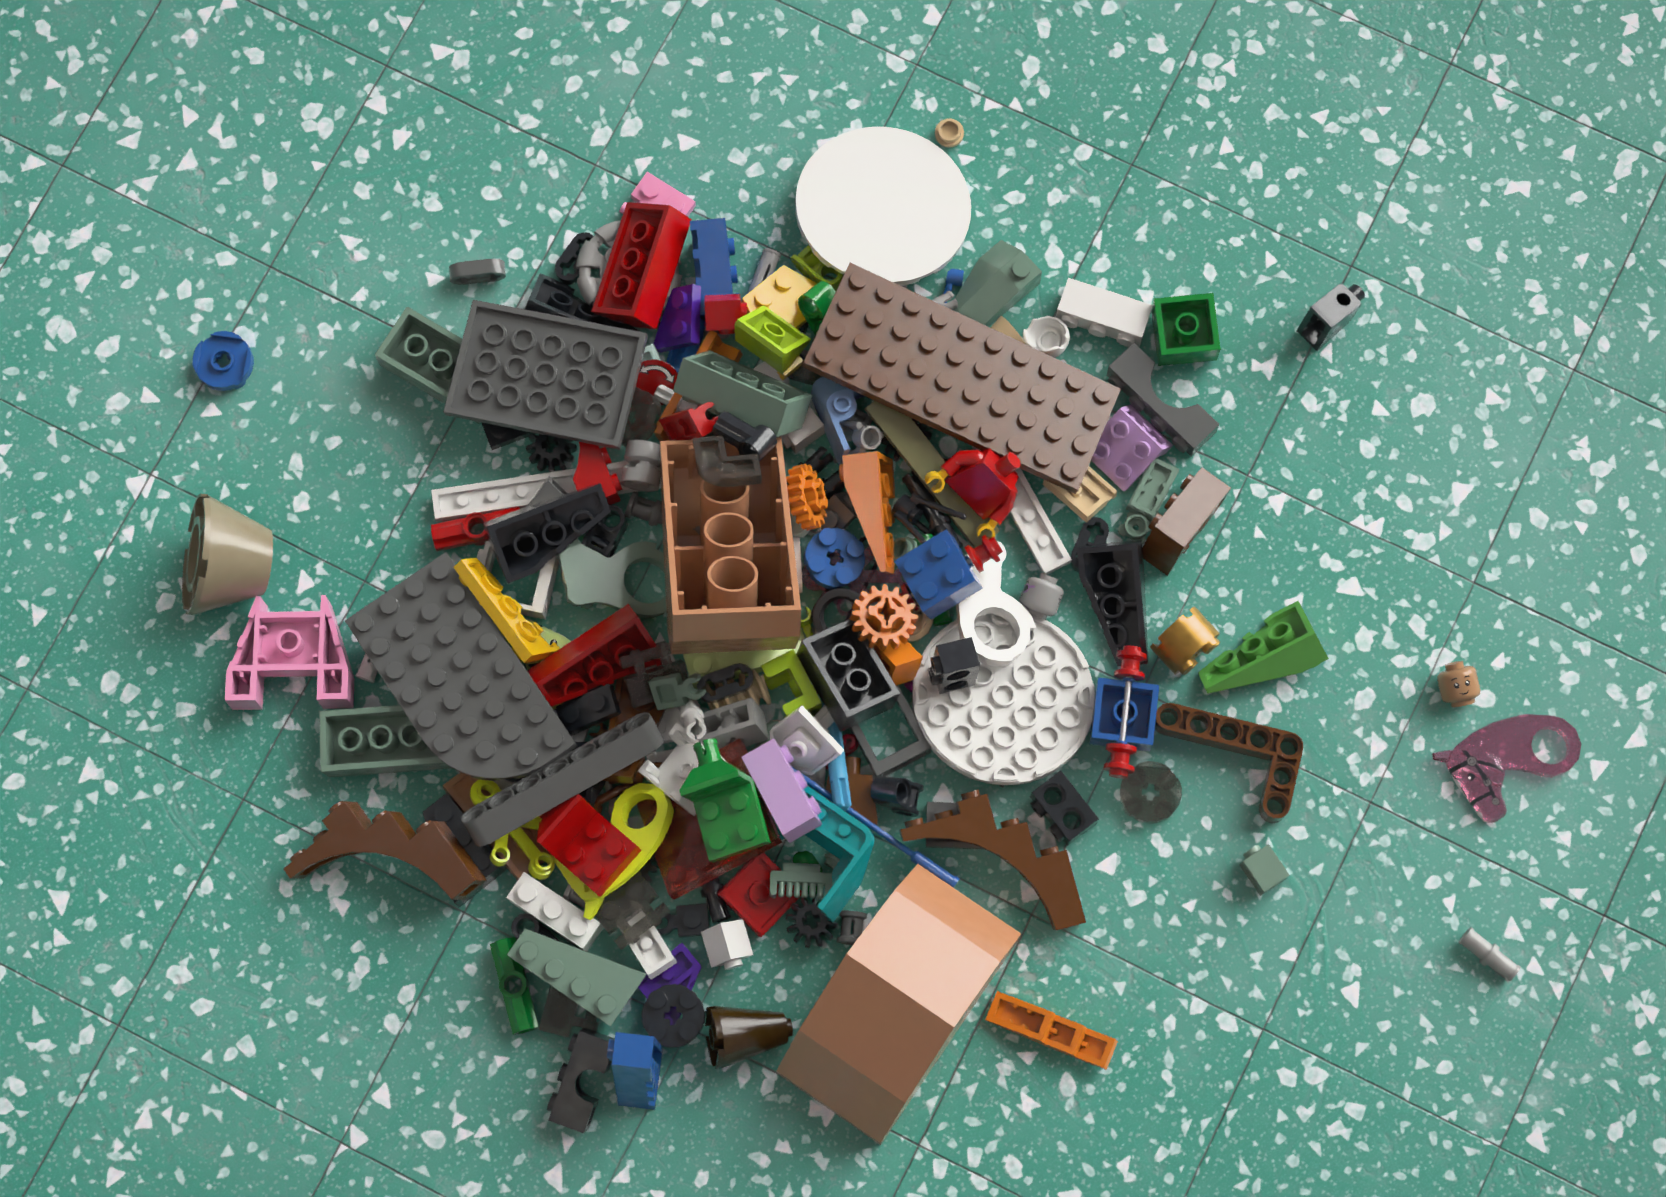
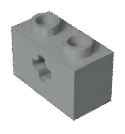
[699,697,769,754]

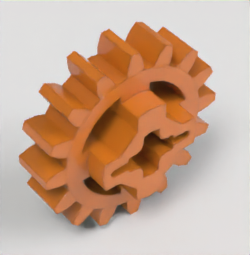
[786,464,828,531]
[850,584,918,651]

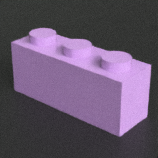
[742,738,822,843]

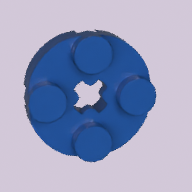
[192,331,254,391]
[803,528,865,590]

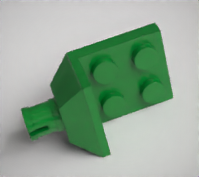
[679,738,771,863]

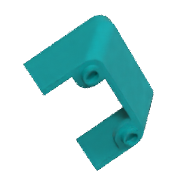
[737,786,874,922]

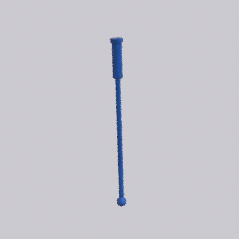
[792,766,960,888]

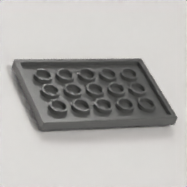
[443,300,648,450]

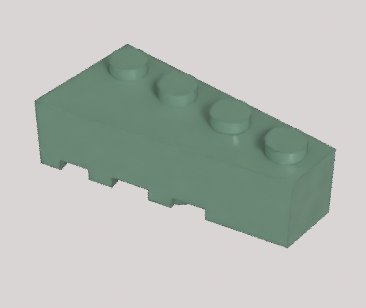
[507,929,646,1027]

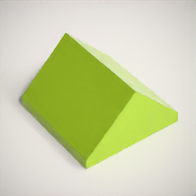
[735,305,811,375]

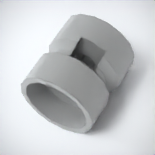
[620,440,661,492]

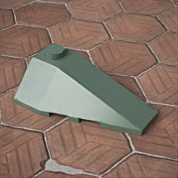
[952,240,1042,327]

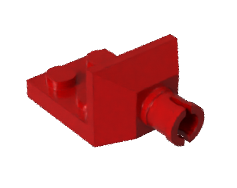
[536,794,642,897]

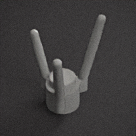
[833,420,884,463]

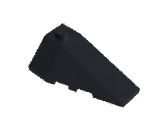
[525,273,641,332]

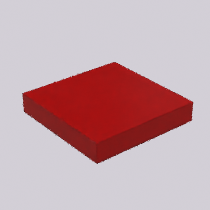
[716,850,802,937]

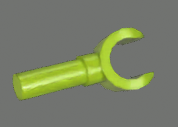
[801,607,814,638]

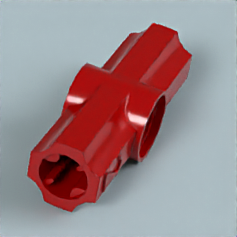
[431,507,520,551]

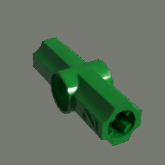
[490,937,540,1035]

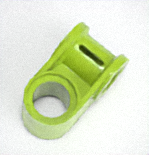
[790,245,843,291]

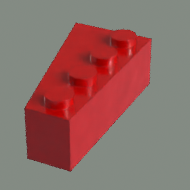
[527,604,668,707]

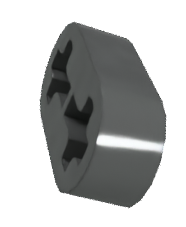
[449,259,506,285]

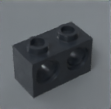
[928,637,980,694]
[1030,771,1099,846]

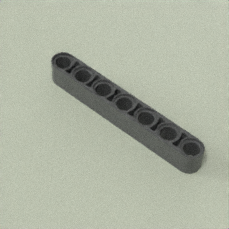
[461,712,664,847]

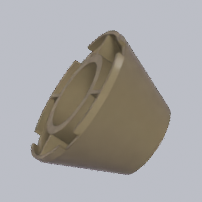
[182,493,273,615]

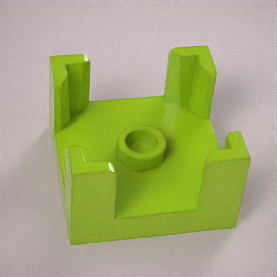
[760,649,822,718]

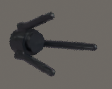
[892,493,967,544]

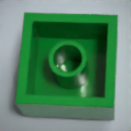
[1151,293,1221,366]

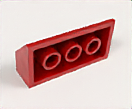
[591,202,692,329]

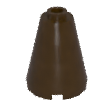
[705,1006,793,1069]

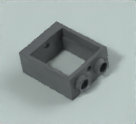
[849,685,932,778]

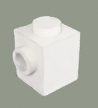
[701,919,753,970]

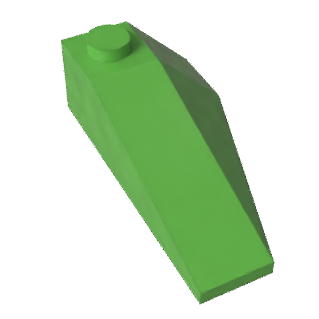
[1198,601,1329,694]

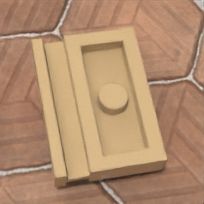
[1043,467,1117,523]

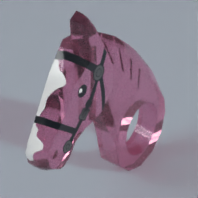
[1432,714,1581,823]

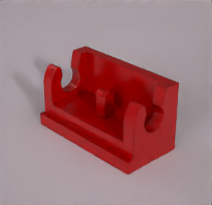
[659,402,718,440]

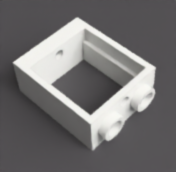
[477,541,559,620]

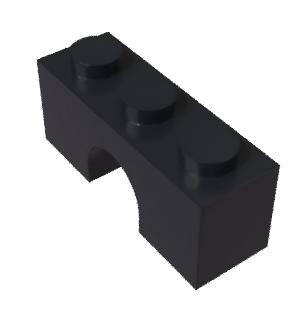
[547,1028,615,1133]

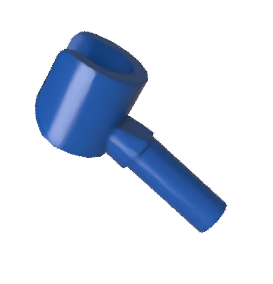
[942,269,964,303]

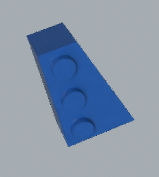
[690,218,739,320]

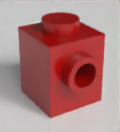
[704,294,747,335]

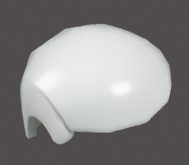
[1023,316,1070,358]

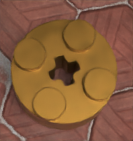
[1150,606,1221,675]

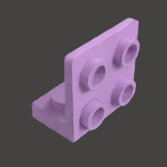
[1091,404,1173,491]

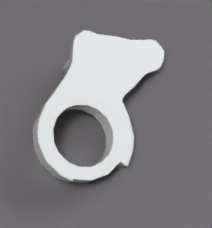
[956,541,1036,667]

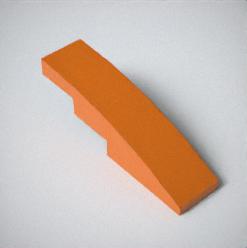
[985,991,1118,1070]

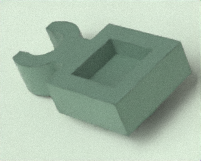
[648,673,706,710]

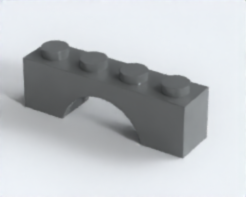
[1107,343,1219,457]

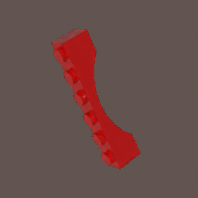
[573,442,623,505]

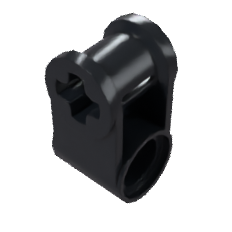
[581,505,628,558]
[871,776,924,817]

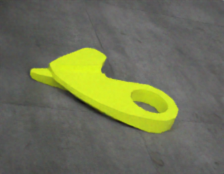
[550,783,674,920]

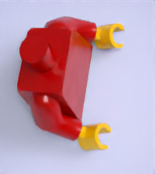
[925,448,1021,539]

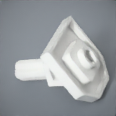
[769,705,844,776]

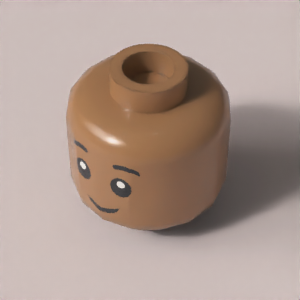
[1437,661,1481,707]

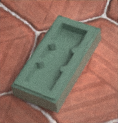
[1126,458,1180,522]

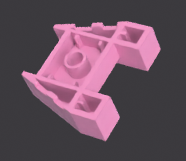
[225,595,355,710]

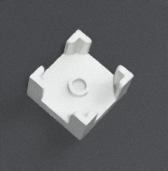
[638,723,727,816]

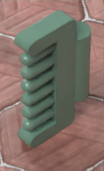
[770,862,832,899]

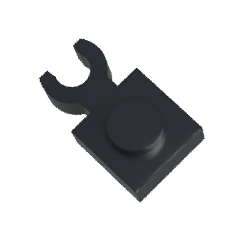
[655,903,709,938]

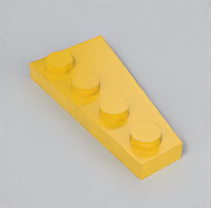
[453,558,560,663]

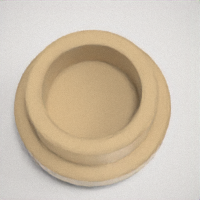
[935,119,964,147]

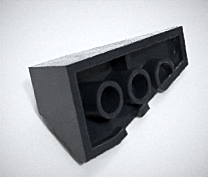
[483,483,611,583]
[1077,540,1148,666]

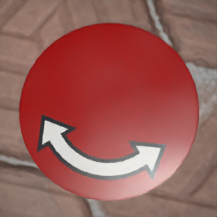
[633,359,678,406]

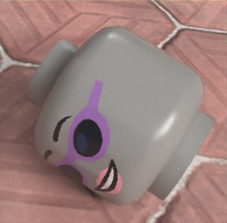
[1019,573,1064,620]

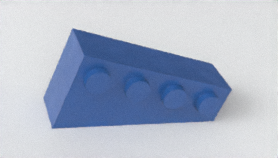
[607,1032,663,1110]

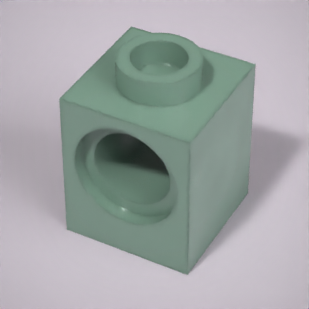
[1240,844,1290,896]

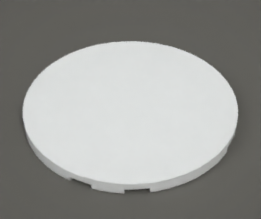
[795,127,971,286]
[912,614,1095,785]

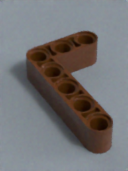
[1155,703,1303,823]

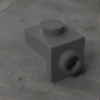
[821,491,858,530]

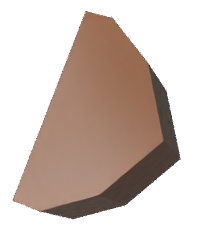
[660,436,801,654]
[776,864,1021,1145]

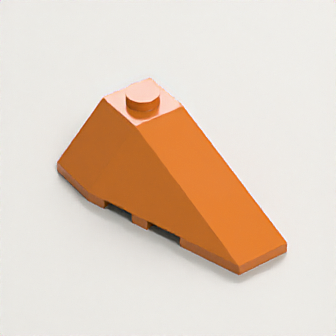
[839,451,895,575]

